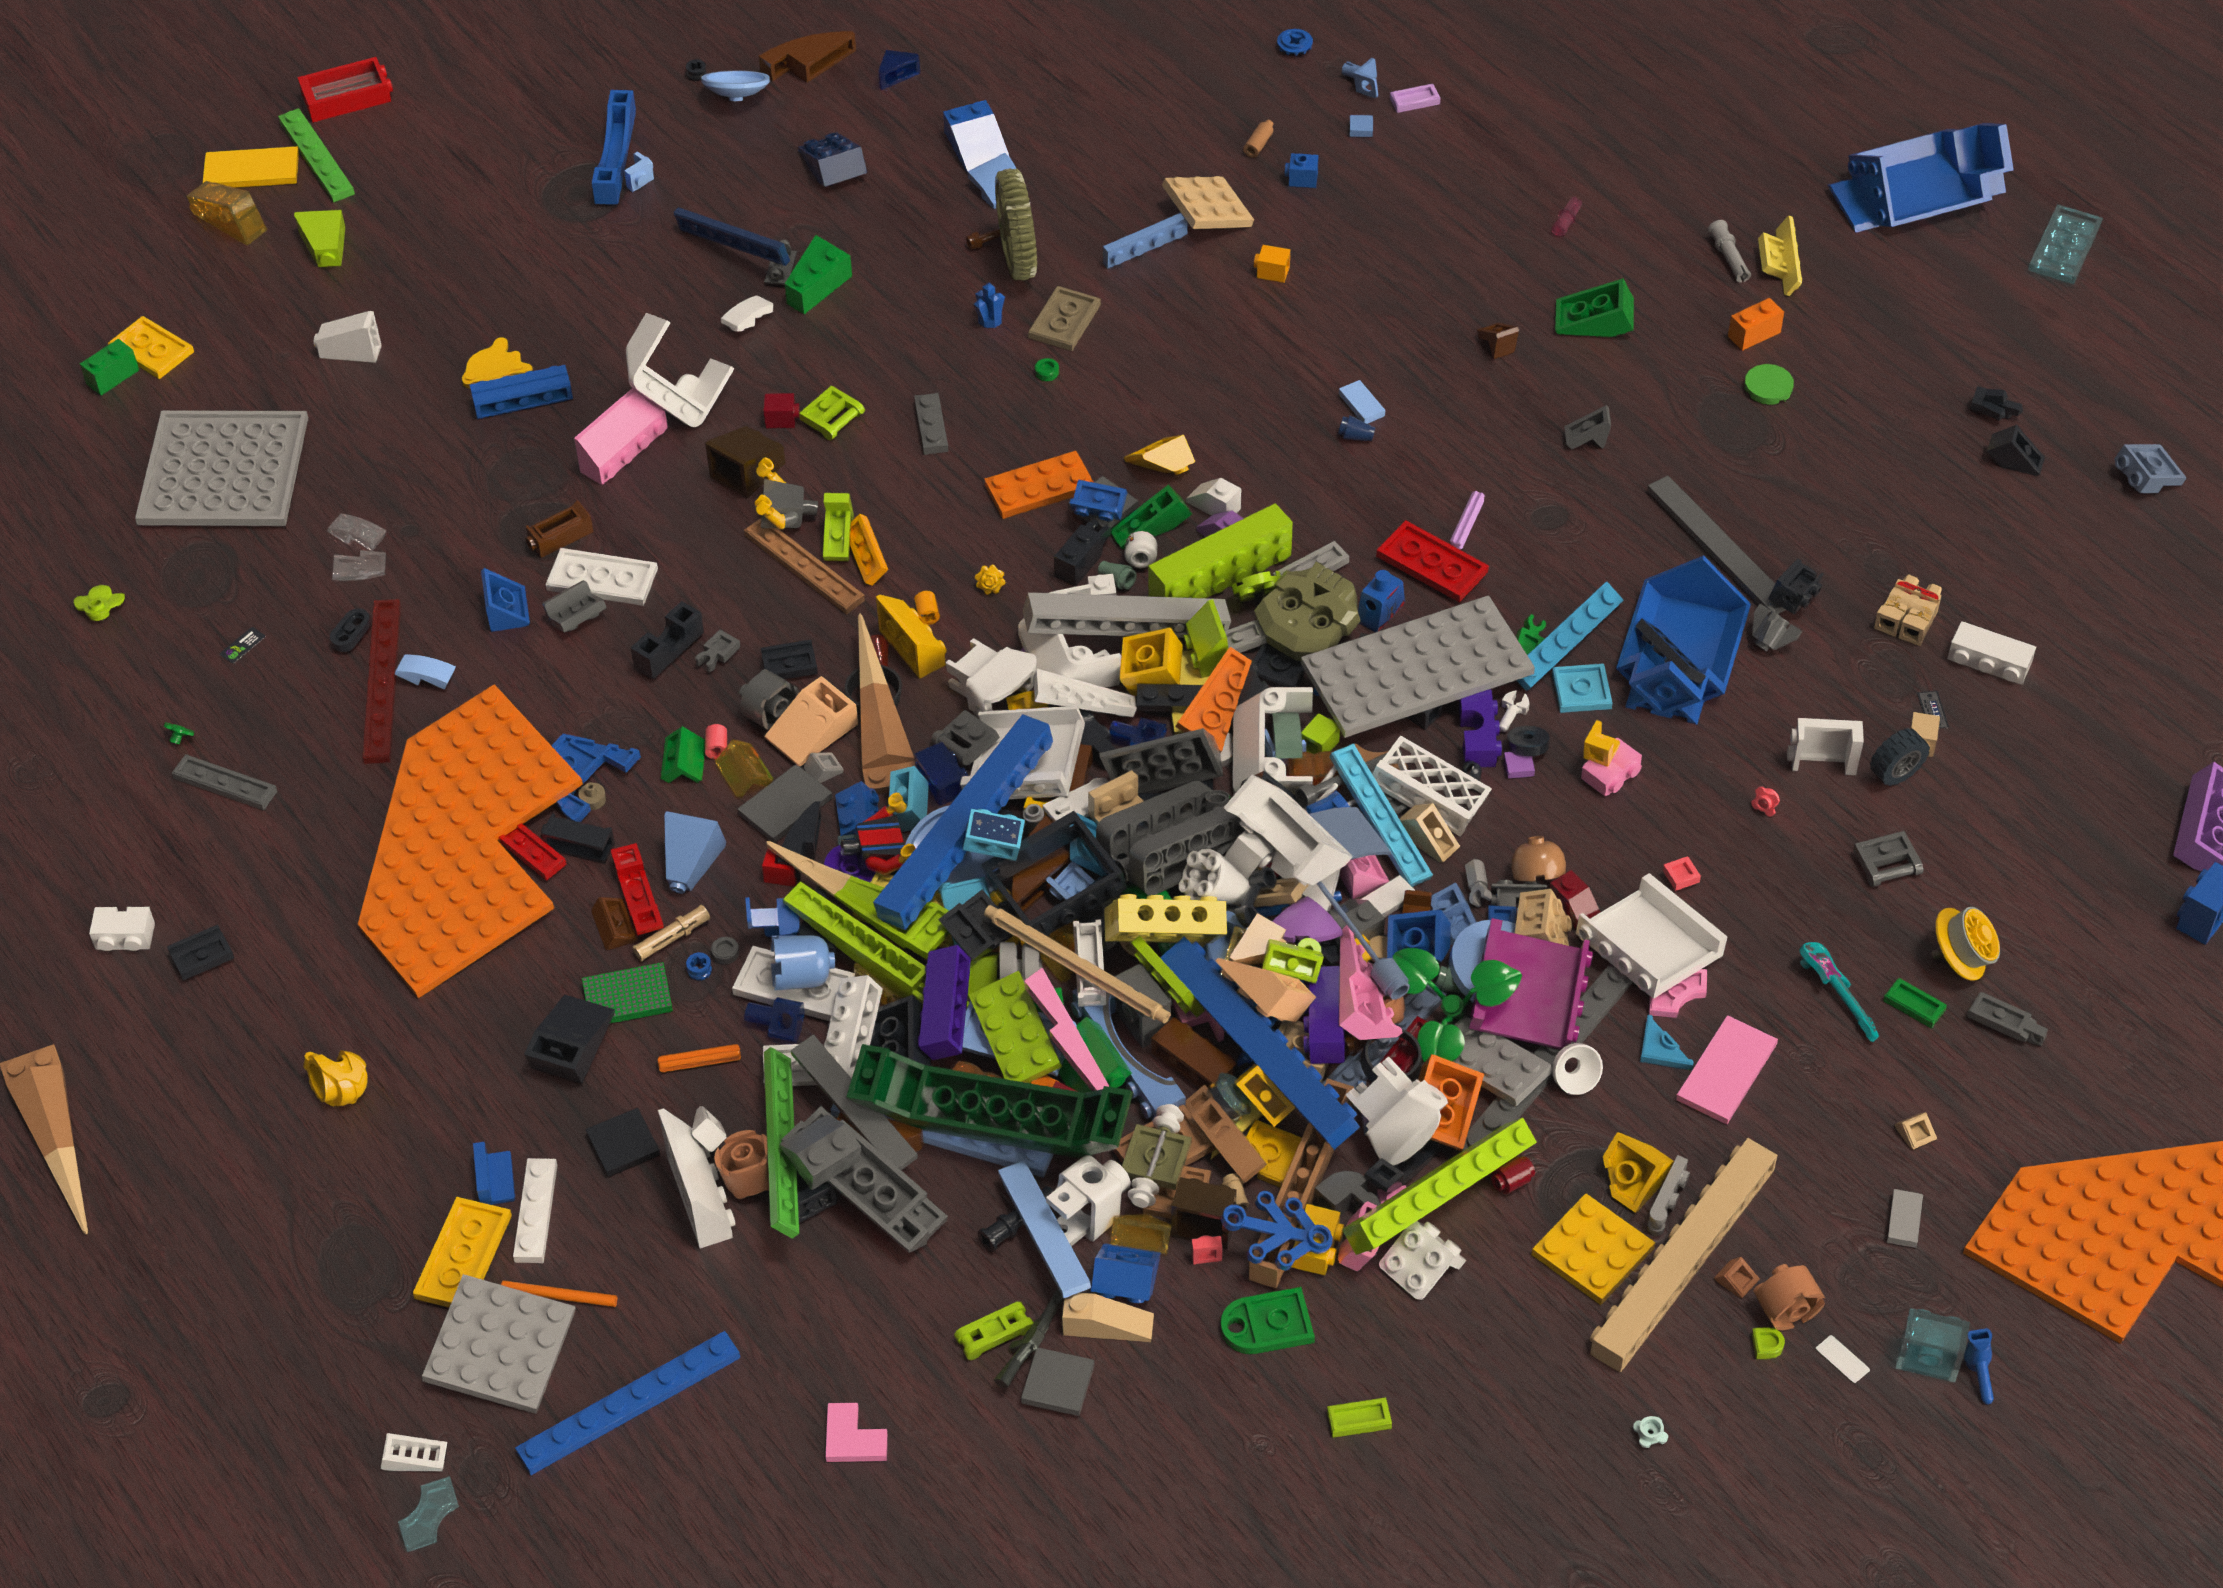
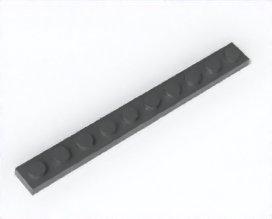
[1456,963,1633,1153]

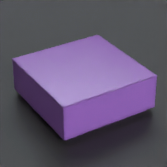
[1504,752,1535,779]

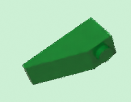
[1111,484,1192,549]

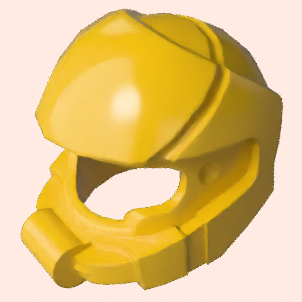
[303,1050,368,1107]

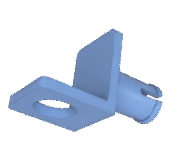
[1342,58,1378,98]

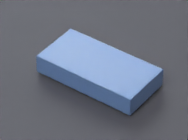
[1339,380,1385,424]

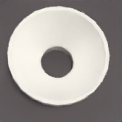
[1552,1043,1603,1095]

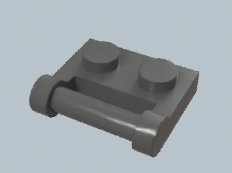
[931,710,1000,765]
[1853,831,1924,887]

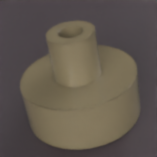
[578,782,606,810]

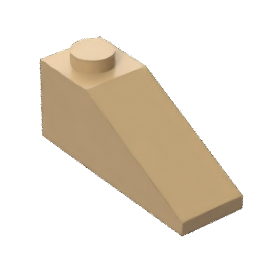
[1062,1293,1154,1342]

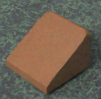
[1714,1257,1760,1299]

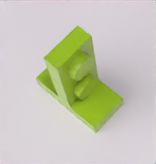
[823,493,854,561]

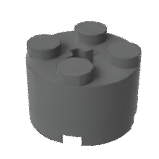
[739,669,799,730]

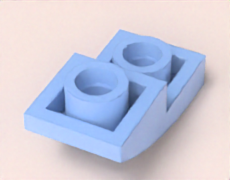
[395,655,456,690]

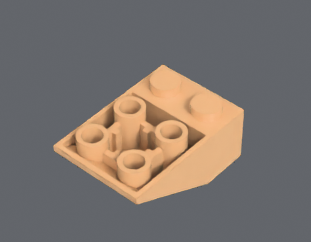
[765,676,858,767]
[1216,958,1316,1023]

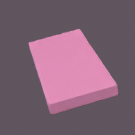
[1676,1015,1778,1125]

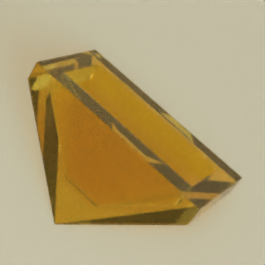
[1110,1214,1171,1254]

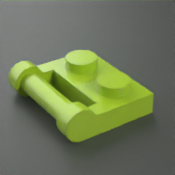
[799,386,865,440]

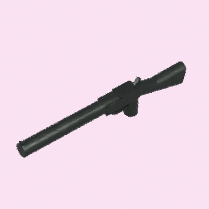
[994,1267,1083,1388]

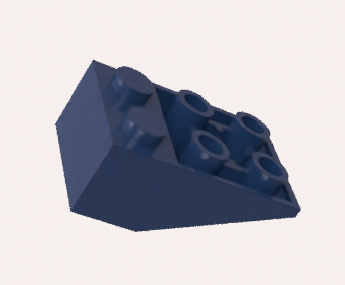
[798,132,867,187]

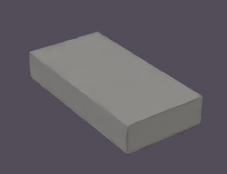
[1887,1189,1923,1248]

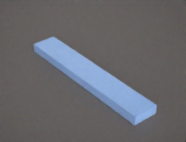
[998,1160,1091,1298]

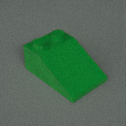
[1555,278,1634,337]

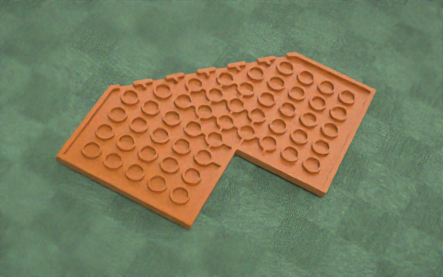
[358,684,583,999]
[1963,1141,2223,1344]

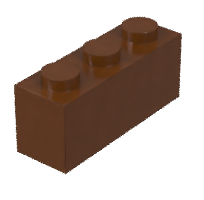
[1151,1017,1237,1089]

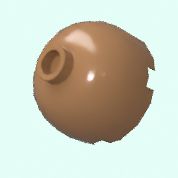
[1511,836,1566,881]

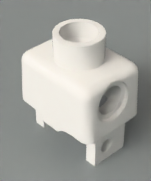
[1046,1155,1131,1246]

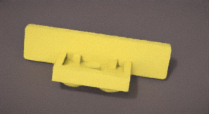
[1758,216,1802,296]

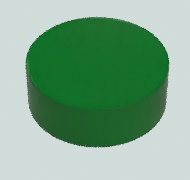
[1035,358,1059,381]

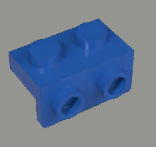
[1069,479,1128,522]
[835,781,879,840]

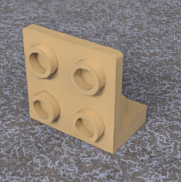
[1088,770,1143,824]
[1515,889,1572,946]

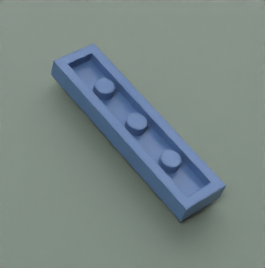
[1103,213,1188,269]

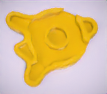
[462,338,533,389]

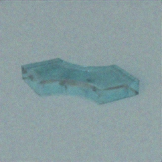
[398,1476,459,1552]

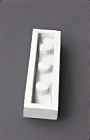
[513,1158,557,1263]

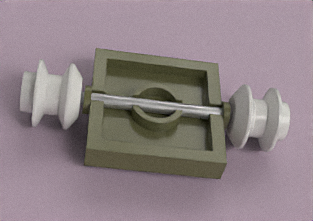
[1122,1104,1192,1208]

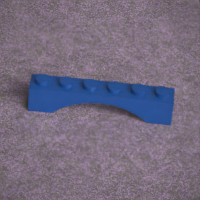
[592,90,636,204]

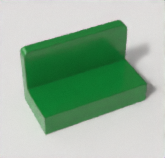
[661,726,705,783]

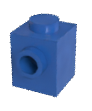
[1285,153,1319,188]

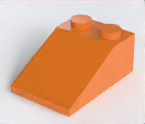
[1418,1054,1484,1151]

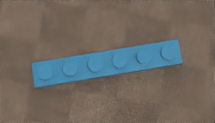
[1517,582,1624,691]

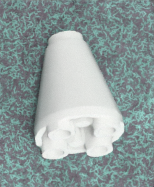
[1179,849,1250,905]

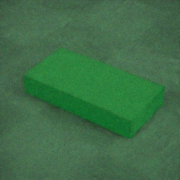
[1883,978,1947,1029]

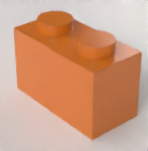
[1728,298,1784,351]

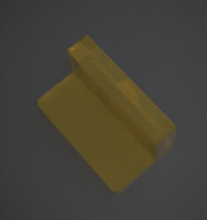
[715,739,774,797]

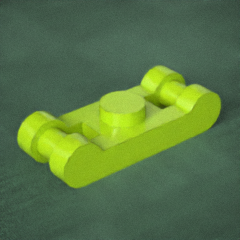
[954,1302,1034,1360]

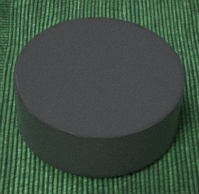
[711,937,739,965]

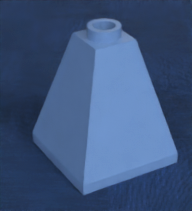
[664,811,726,893]

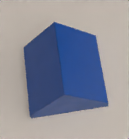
[481,568,530,632]

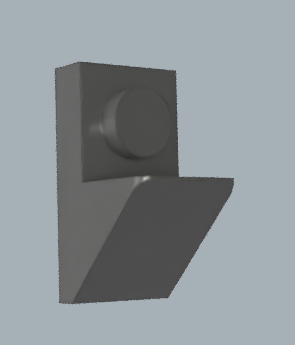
[1564,405,1611,449]

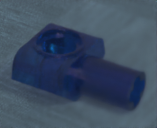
[1109,718,1167,746]
[744,997,805,1043]

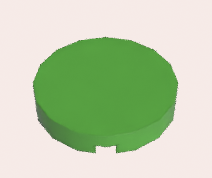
[1744,364,1794,405]

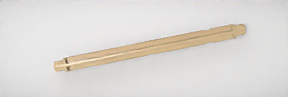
[984,905,1171,1024]

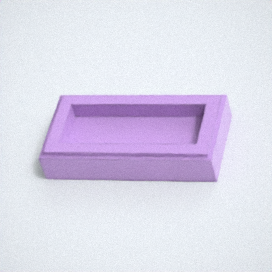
[1390,84,1440,113]

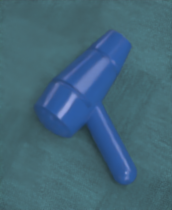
[1964,1328,1994,1404]

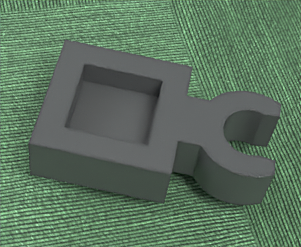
[696,630,741,672]

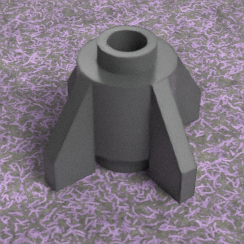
[1753,604,1802,651]

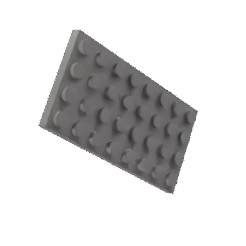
[1301,595,1535,737]

